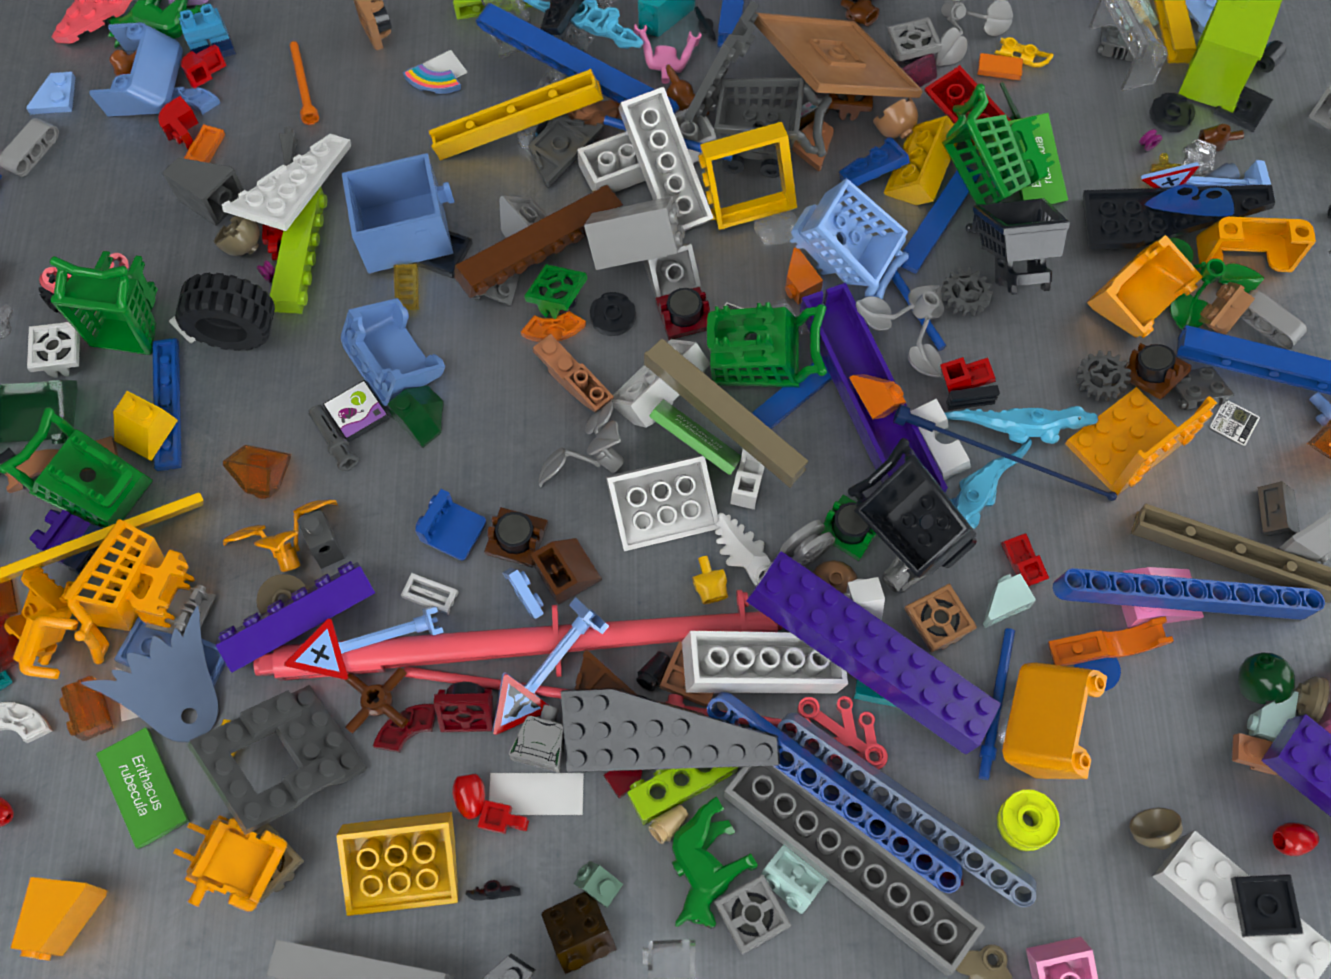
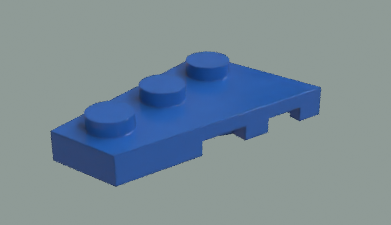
[839,138,910,187]

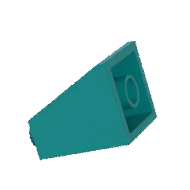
[638,0,696,37]

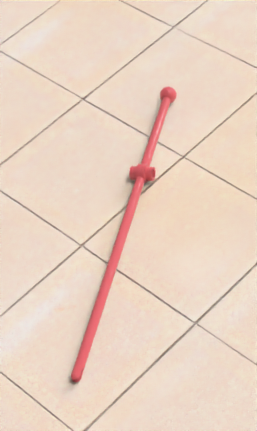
[403,667,812,733]

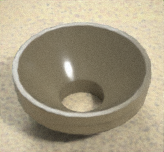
[1295,676,1329,723]
[1130,808,1183,850]

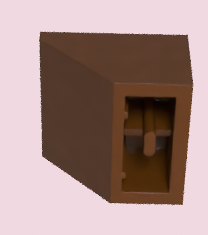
[530,538,602,605]

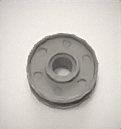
[779,520,835,567]

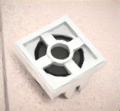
[27,322,80,378]

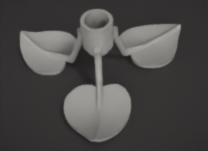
[935,0,1013,66]
[856,285,944,378]
[539,401,624,488]

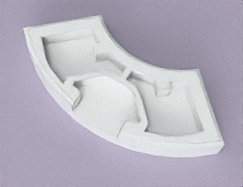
[0,702,53,744]

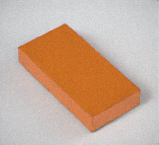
[977,53,1023,80]
[184,124,226,163]

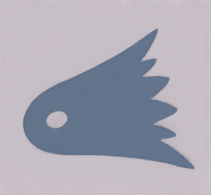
[81,606,218,742]

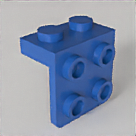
[415,489,487,561]

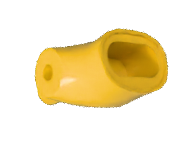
[692,556,728,604]

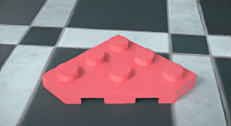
[51,0,132,44]

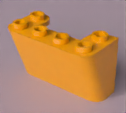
[1196,217,1316,272]

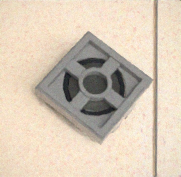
[888,17,942,65]
[714,874,792,955]

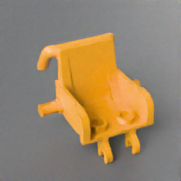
[4,567,78,679]
[173,815,287,912]

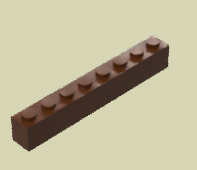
[454,185,623,298]

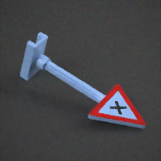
[1141,160,1275,198]
[284,606,443,680]

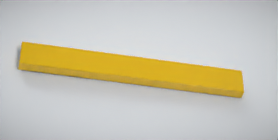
[0,492,204,583]

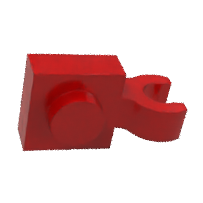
[262,224,284,260]
[477,800,529,834]

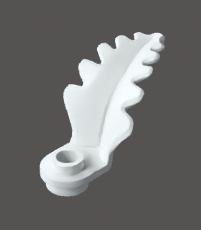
[715,513,771,585]

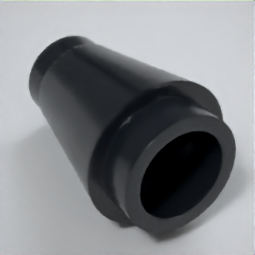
[636,651,671,691]

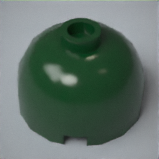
[1238,652,1295,704]

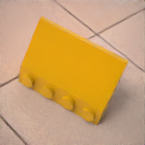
[336,812,459,916]

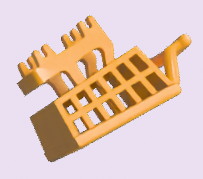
[64,519,195,665]

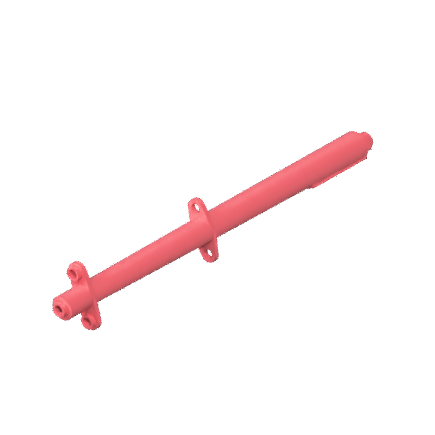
[253,590,782,681]

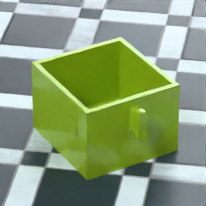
[1178,0,1282,113]

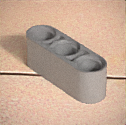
[0,118,59,177]
[1240,290,1307,349]

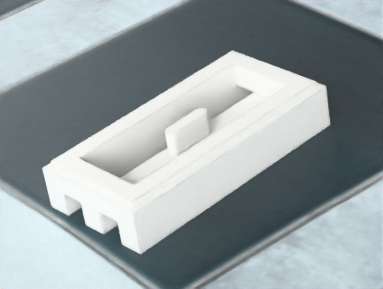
[401,573,459,615]

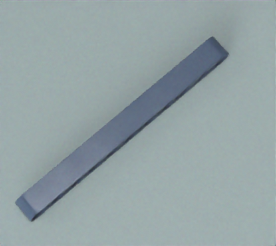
[777,713,1037,907]

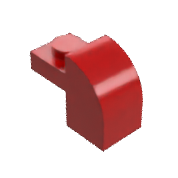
[158,96,199,150]
[940,357,996,393]

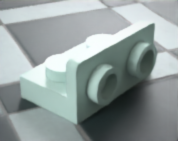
[760,844,828,914]

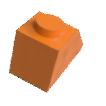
[785,247,823,305]
[849,374,906,419]

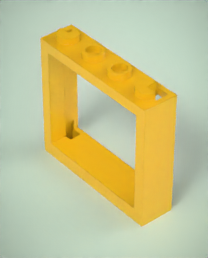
[698,122,797,230]

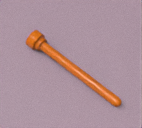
[290,41,319,125]

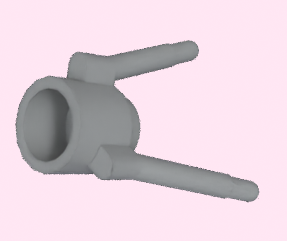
[883,556,938,592]

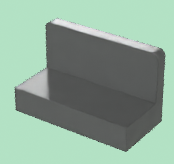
[1257,481,1300,536]

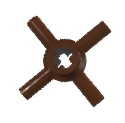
[345,667,408,734]

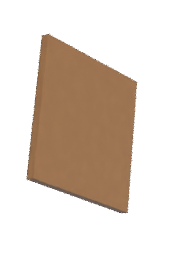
[754,12,923,98]

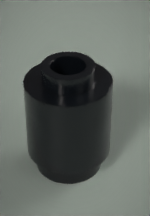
[1256,40,1286,72]

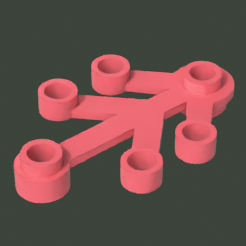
[798,696,888,769]

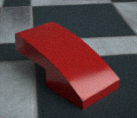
[1001,533,1049,587]

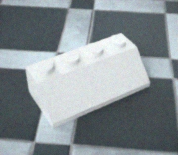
[611,339,710,428]

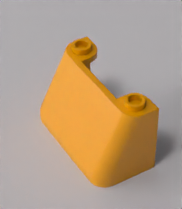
[1086,235,1203,338]
[1002,662,1107,779]

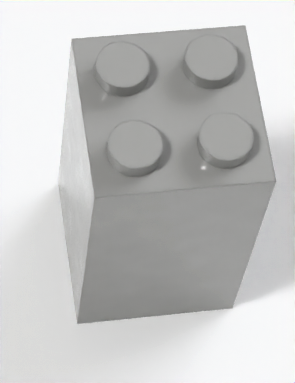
[584,196,685,270]

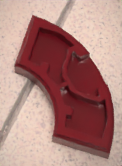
[373,704,436,753]

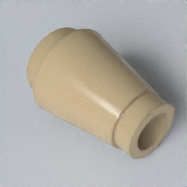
[648,804,689,844]

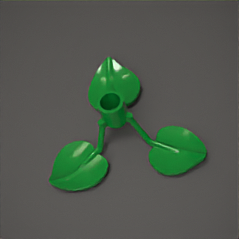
[1170,237,1264,330]

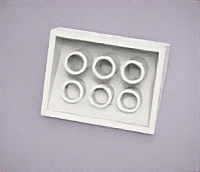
[605,454,720,551]

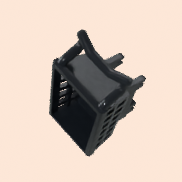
[966,198,1070,295]
[848,438,977,578]

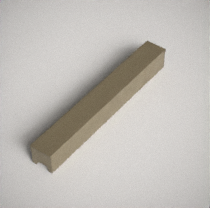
[644,339,809,488]
[1131,503,1331,603]

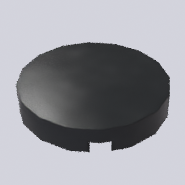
[1149,93,1196,132]
[590,292,636,336]

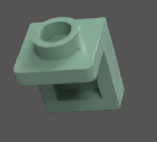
[574,861,623,908]

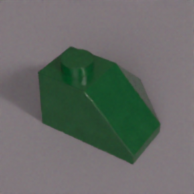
[387,385,444,448]

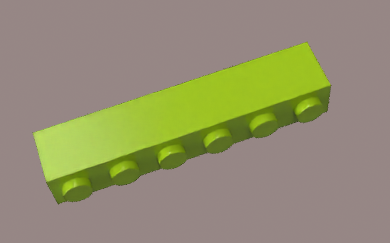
[270,186,327,314]

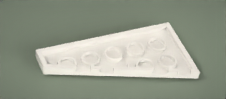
[222,134,351,231]

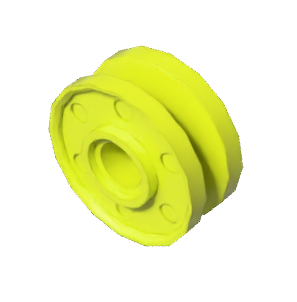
[997,790,1060,851]

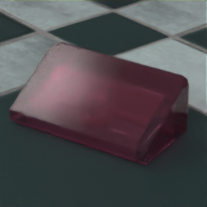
[902,53,937,87]

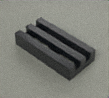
[946,385,1000,410]

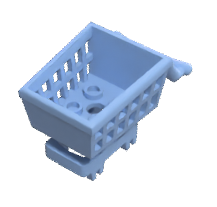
[790,178,909,299]

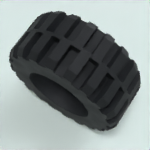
[175,272,275,351]

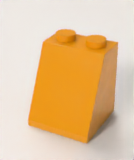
[11,877,108,961]

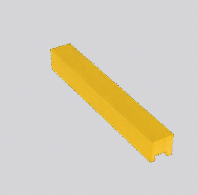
[1154,0,1197,64]
[429,69,604,161]

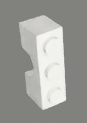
[910,399,971,480]
[730,449,765,510]

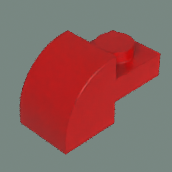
[181,44,226,89]

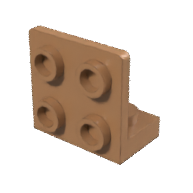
[1199,282,1255,335]

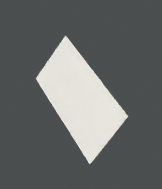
[489,773,584,815]

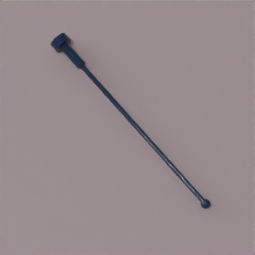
[893,404,1117,501]

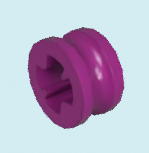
[1139,129,1162,151]
[256,260,275,284]

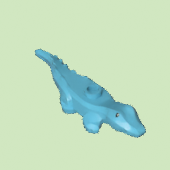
[523,0,643,49]
[944,406,1098,444]
[950,438,1032,529]

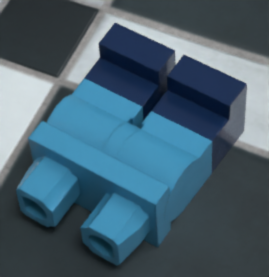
[179,4,236,58]

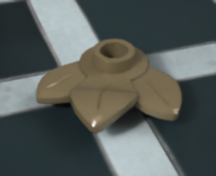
[956,944,1013,979]

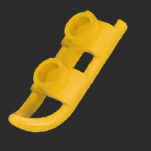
[995,37,1053,68]

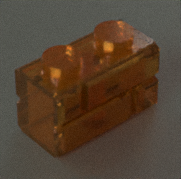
[60,676,114,741]

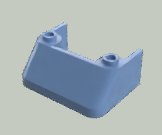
[89,22,183,117]

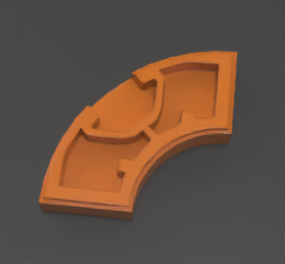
[521,311,586,342]

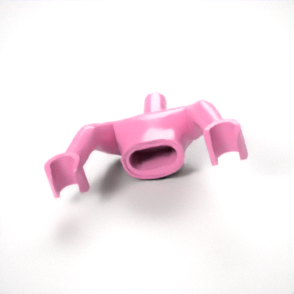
[633,24,702,84]

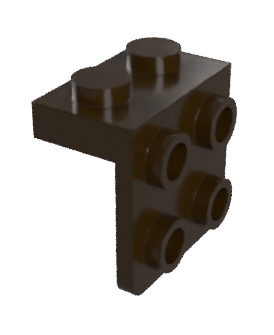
[541,891,617,974]

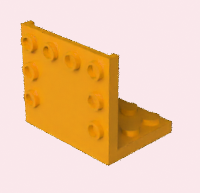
[1065,387,1217,496]

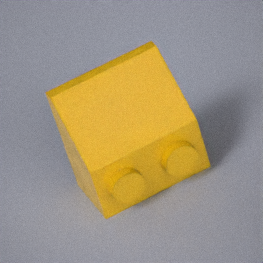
[113,391,178,461]

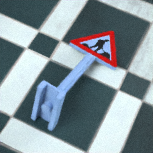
[492,597,609,735]

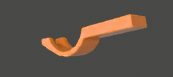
[1048,616,1174,666]

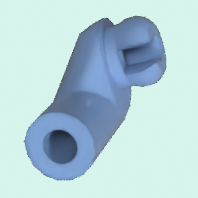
[1309,392,1331,426]

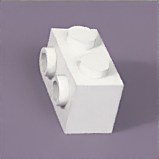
[843,577,885,621]

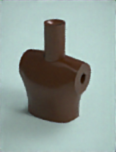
[840,0,880,26]
[1198,124,1244,151]

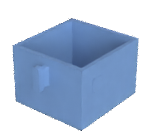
[342,153,455,274]

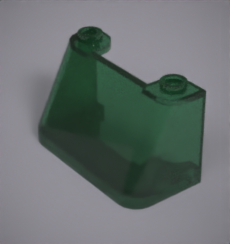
[0,380,78,444]

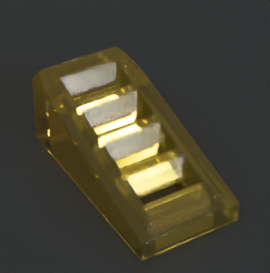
[394,264,419,310]

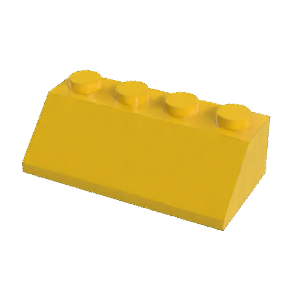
[883,115,957,205]

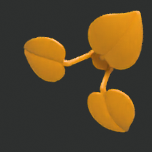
[223,500,338,572]

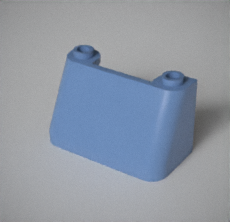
[341,298,446,406]

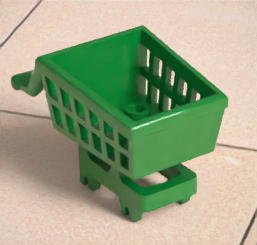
[942,83,1055,205]
[50,251,158,355]
[707,302,827,387]
[0,407,153,528]

